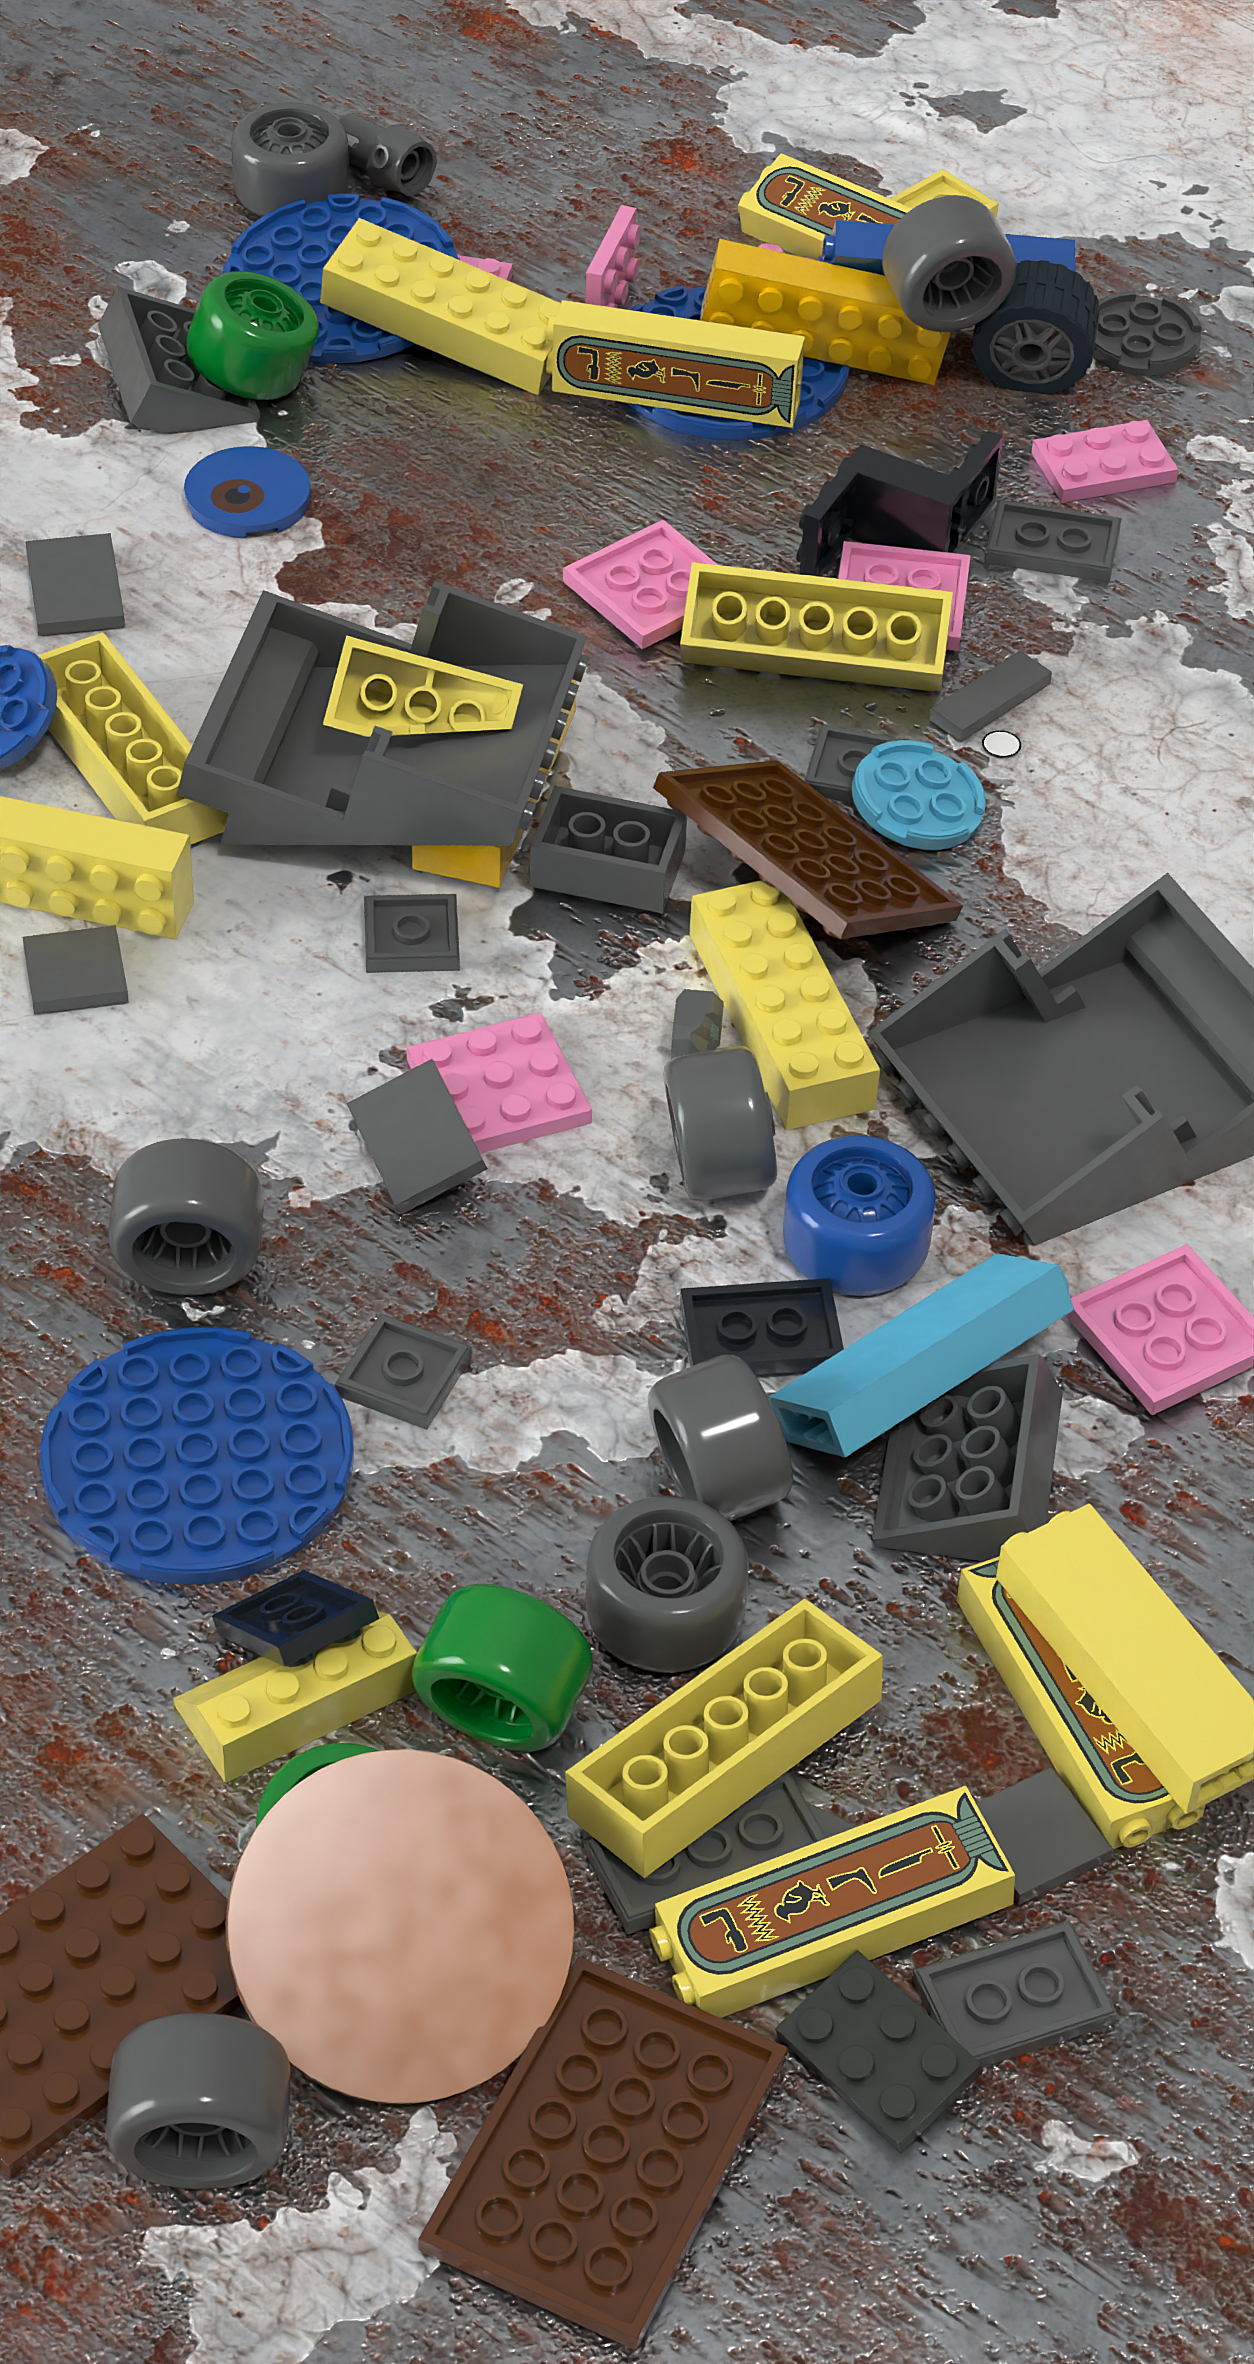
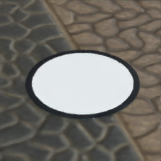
[982,730,1021,758]

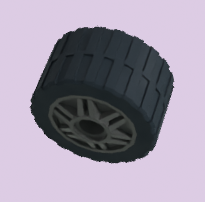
[971,260,1099,395]

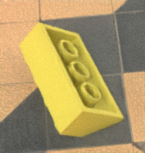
[173,1611,417,1783]

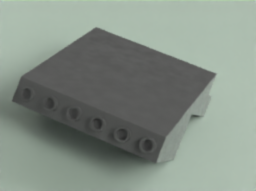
[177,581,590,846]
[867,873,1254,1246]

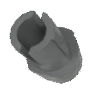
[339,113,437,196]

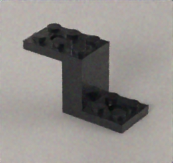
[796,431,1003,577]

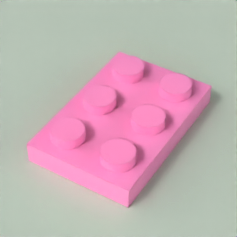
[585,205,641,308]
[1031,420,1179,503]

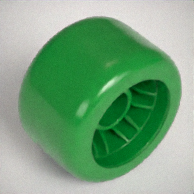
[186,271,319,400]
[412,1583,593,1752]

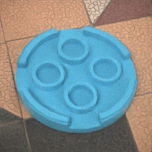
[852,740,986,850]

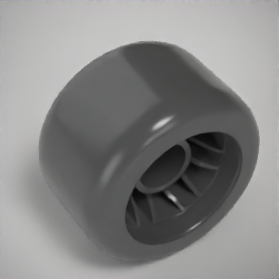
[231,102,349,217]
[882,195,1017,332]
[663,1045,777,1201]
[108,1138,264,1295]
[648,1354,793,1522]
[585,1496,749,1673]
[106,2013,291,2189]

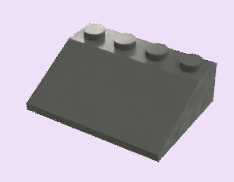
[98,286,261,433]
[872,1354,1063,1561]

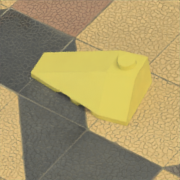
[323,636,523,737]

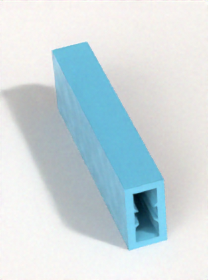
[769,1253,1074,1457]

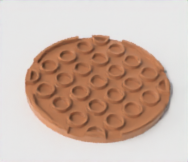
[226,1749,574,2104]

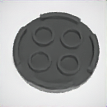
[1093,291,1201,376]

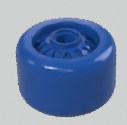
[783,1135,936,1296]

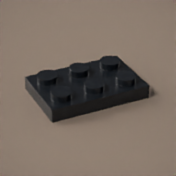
[680,1278,844,1375]
[212,1570,380,1667]

